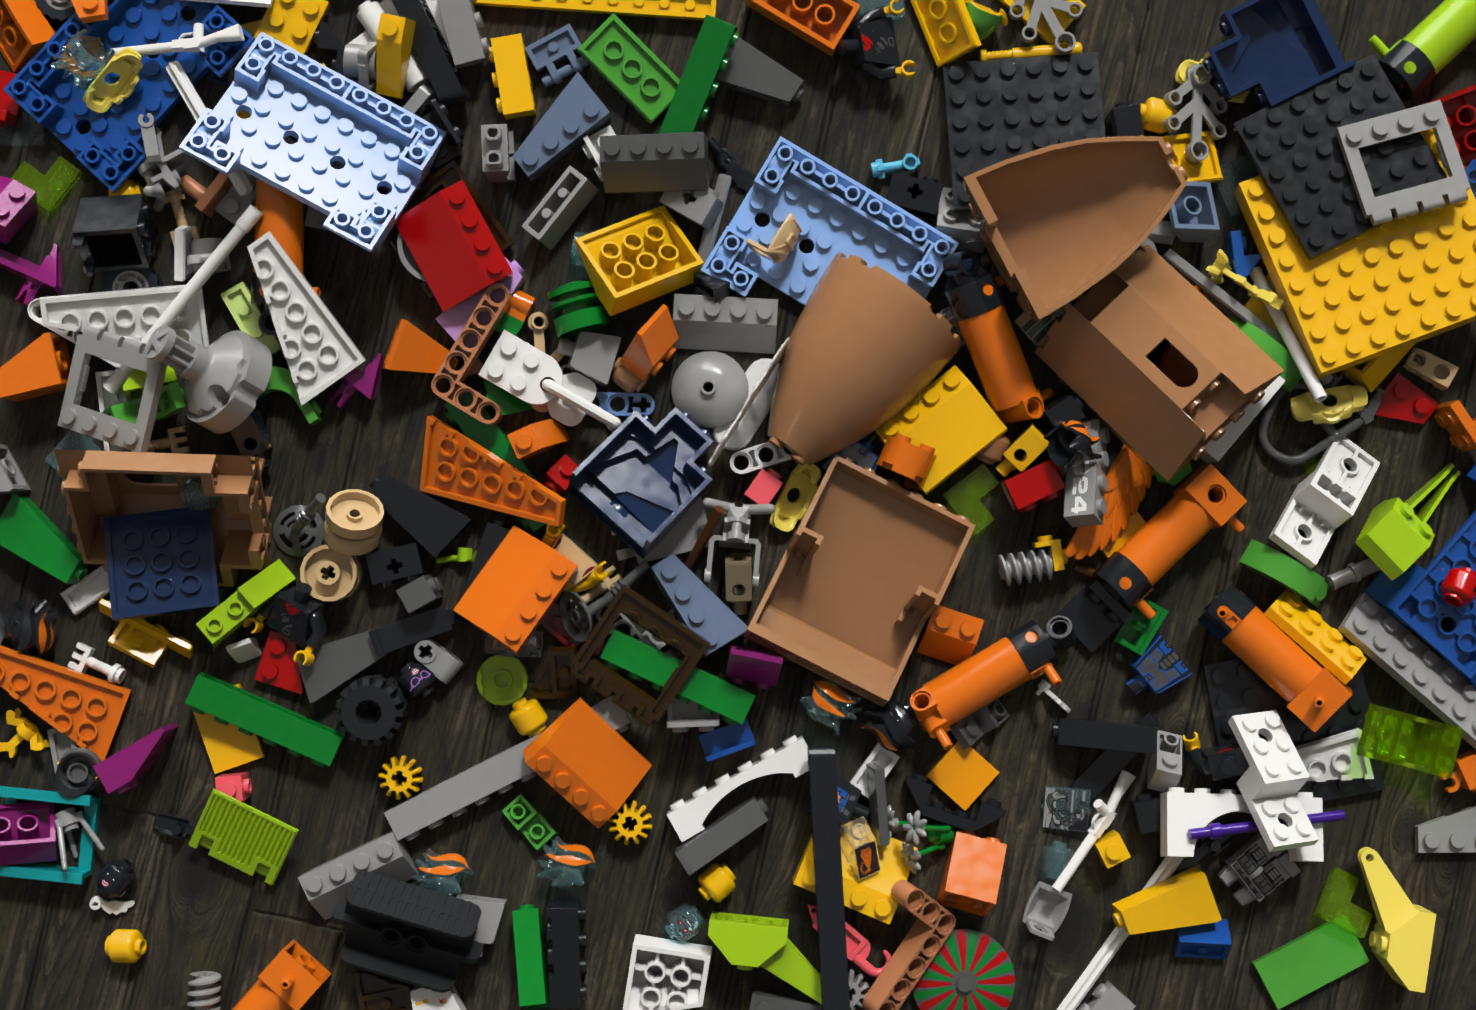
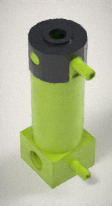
[1368,0,1476,100]

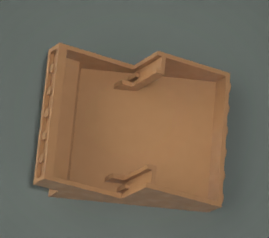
[743,454,976,707]

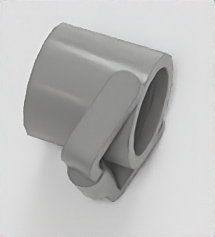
[343,42,376,90]
[187,238,231,274]

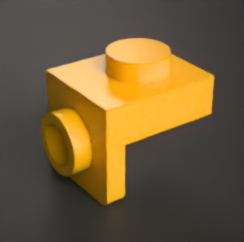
[1031,535,1068,571]

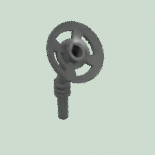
[273,493,326,556]
[559,559,651,642]

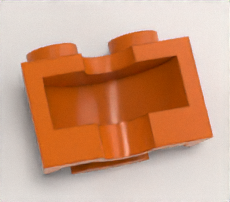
[876,433,936,485]

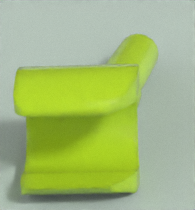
[436,547,473,564]

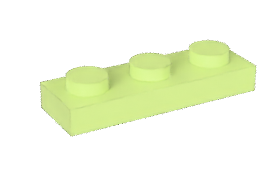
[220,281,282,356]

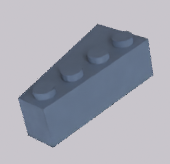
[512,72,612,182]
[648,554,748,658]

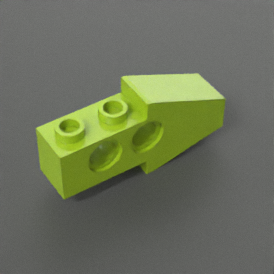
[196,559,296,648]

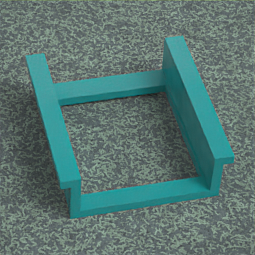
[0,786,101,884]

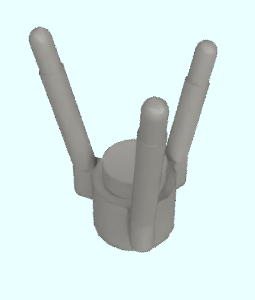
[54,807,105,871]

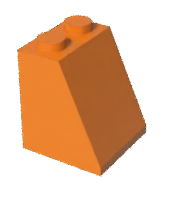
[0,332,72,401]
[936,830,1007,917]

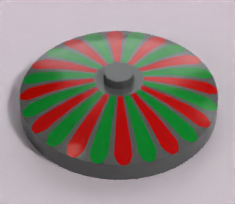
[912,927,1015,1010]

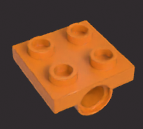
[1434,400,1476,451]

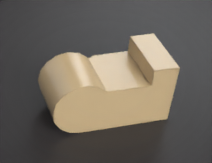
[1403,348,1459,391]

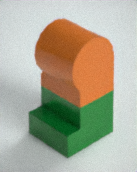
[495,289,536,338]

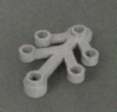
[1009,0,1083,55]
[1163,64,1228,163]

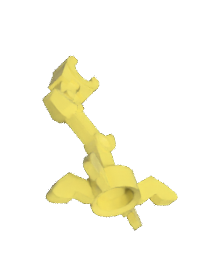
[1206,249,1286,311]

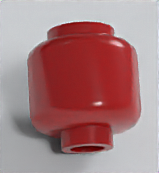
[1440,567,1476,607]

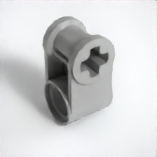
[414,638,464,684]

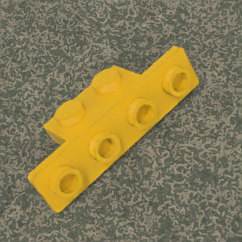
[98,599,194,668]

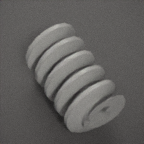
[997,548,1053,586]
[187,971,222,1010]

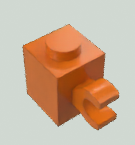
[1439,749,1476,793]

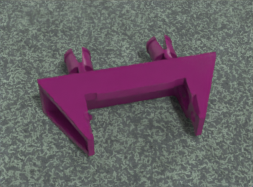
[0,244,62,307]
[329,316,384,409]

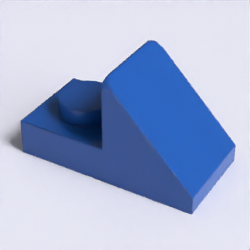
[1224,230,1262,286]

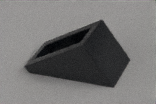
[694,273,730,302]

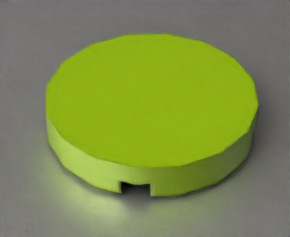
[476,654,529,706]

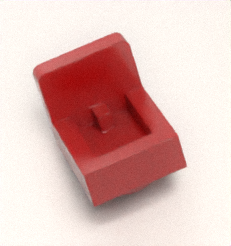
[540,454,578,497]

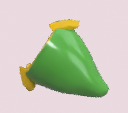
[964,0,1008,41]

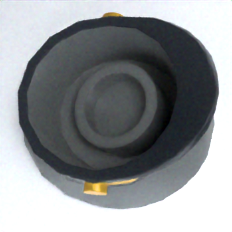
[55,747,101,798]

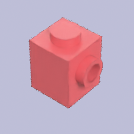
[744,468,783,504]
[215,772,252,801]

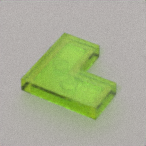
[11,156,83,213]
[942,463,999,536]
[1314,867,1373,939]

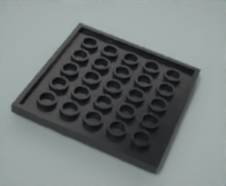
[942,52,1106,213]
[1232,54,1447,261]
[1202,638,1385,818]

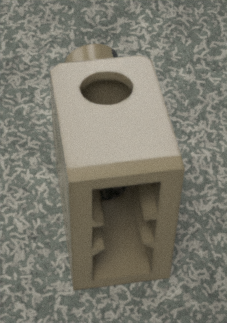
[725,552,752,615]

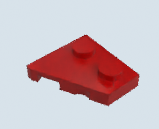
[1374,373,1439,425]
[255,630,305,695]

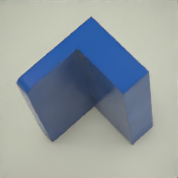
[698,717,756,762]
[1174,918,1232,960]

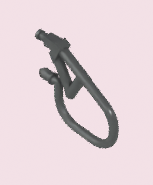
[1258,371,1386,465]

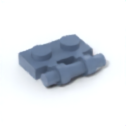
[525,23,589,88]

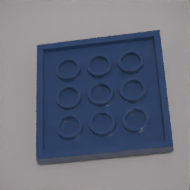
[103,505,221,621]

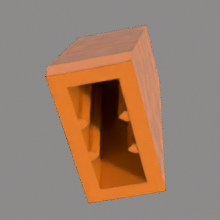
[507,418,571,462]

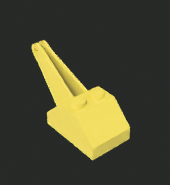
[1357,847,1436,993]

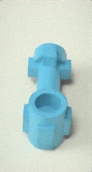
[870,153,920,180]

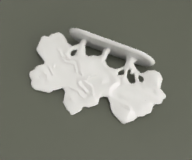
[708,337,790,467]

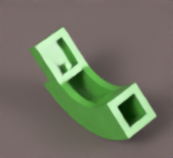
[1228,316,1302,393]
[256,366,323,425]
[102,382,186,424]
[1239,539,1330,608]

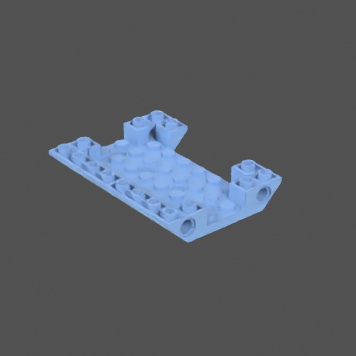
[179,32,447,252]
[701,136,959,306]

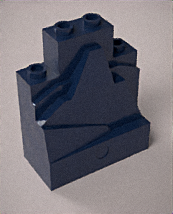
[1202,0,1356,108]
[567,407,714,559]

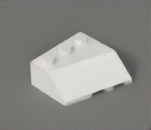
[623,934,712,1010]

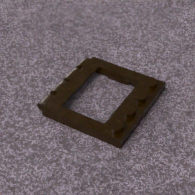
[385,160,515,300]
[570,584,711,727]

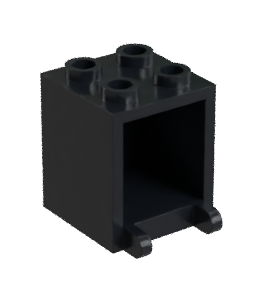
[72,194,159,277]

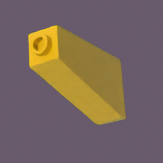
[1112,867,1222,935]

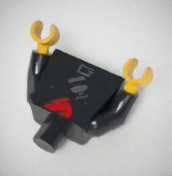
[838,0,915,80]
[243,583,327,666]
[1183,732,1263,781]

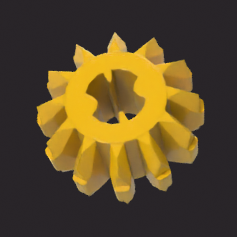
[379,755,424,800]
[609,800,652,845]

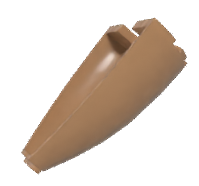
[963,136,1187,321]
[767,253,962,466]

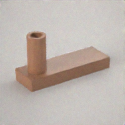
[179,172,233,218]

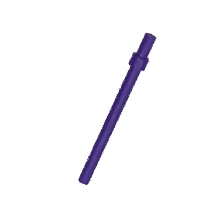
[1188,810,1345,840]

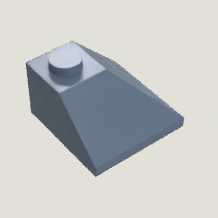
[1169,181,1220,243]

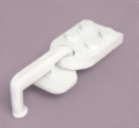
[478,330,621,431]

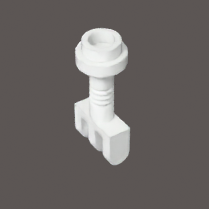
[67,642,127,684]

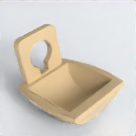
[746,213,802,264]

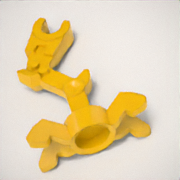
[0,707,50,758]

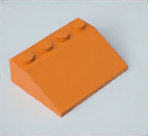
[453,525,578,655]
[523,698,652,829]

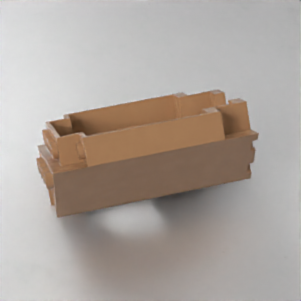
[1035,245,1285,481]
[54,449,273,587]

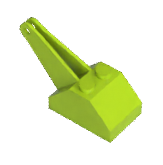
[1355,462,1461,581]
[708,911,822,1005]

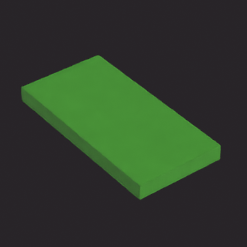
[577,13,680,124]
[1252,914,1369,1010]

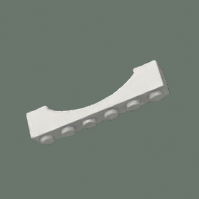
[667,735,809,842]

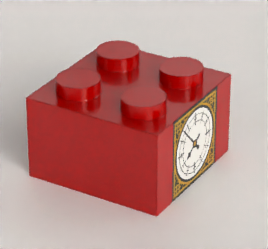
[998,459,1065,513]

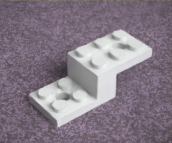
[1269,437,1380,569]
[1228,710,1319,852]

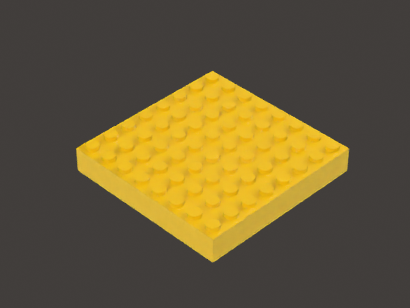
[1234,129,1476,379]

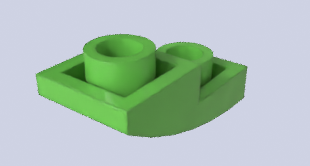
[502,794,558,851]

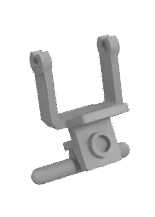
[137,113,188,212]
[702,498,775,587]

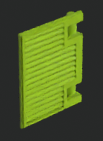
[189,788,299,885]

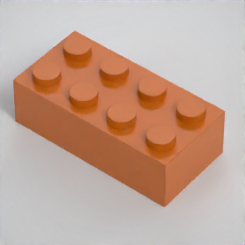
[745,0,861,57]

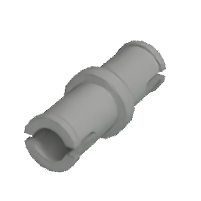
[1326,558,1381,591]

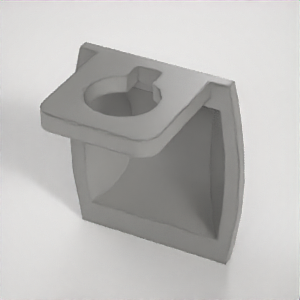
[1022,881,1072,941]

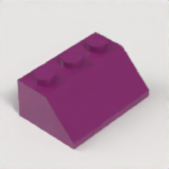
[0,801,57,865]

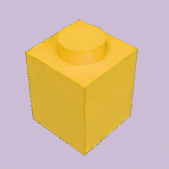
[1093,829,1131,869]

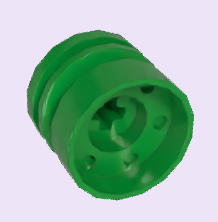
[546,280,610,338]

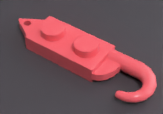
[808,904,891,977]

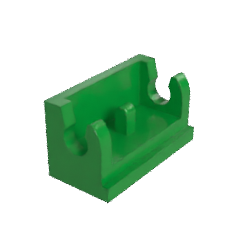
[1113,598,1169,656]

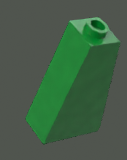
[0,493,88,584]
[512,904,550,1010]

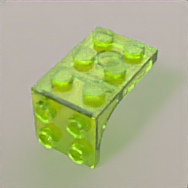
[1356,704,1463,778]

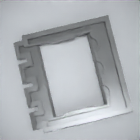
[1335,100,1471,226]
[57,326,167,452]

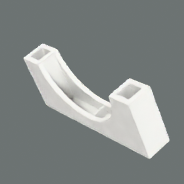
[1160,787,1324,862]

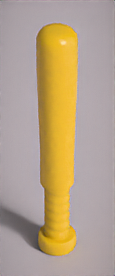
[979,42,1083,62]

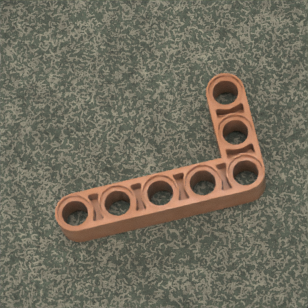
[431,283,512,425]
[862,880,956,1010]

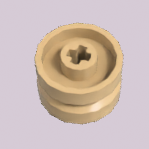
[323,489,384,556]
[300,545,363,601]

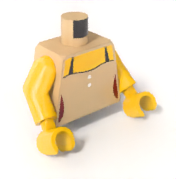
[541,524,613,593]

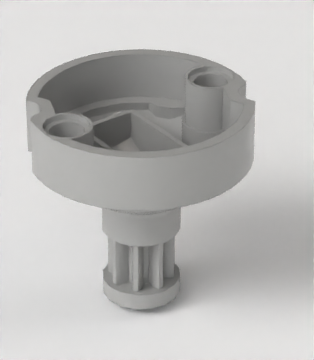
[145,325,272,434]

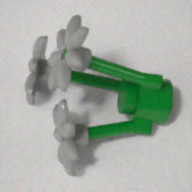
[887,805,954,874]

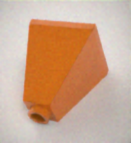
[382,319,458,374]

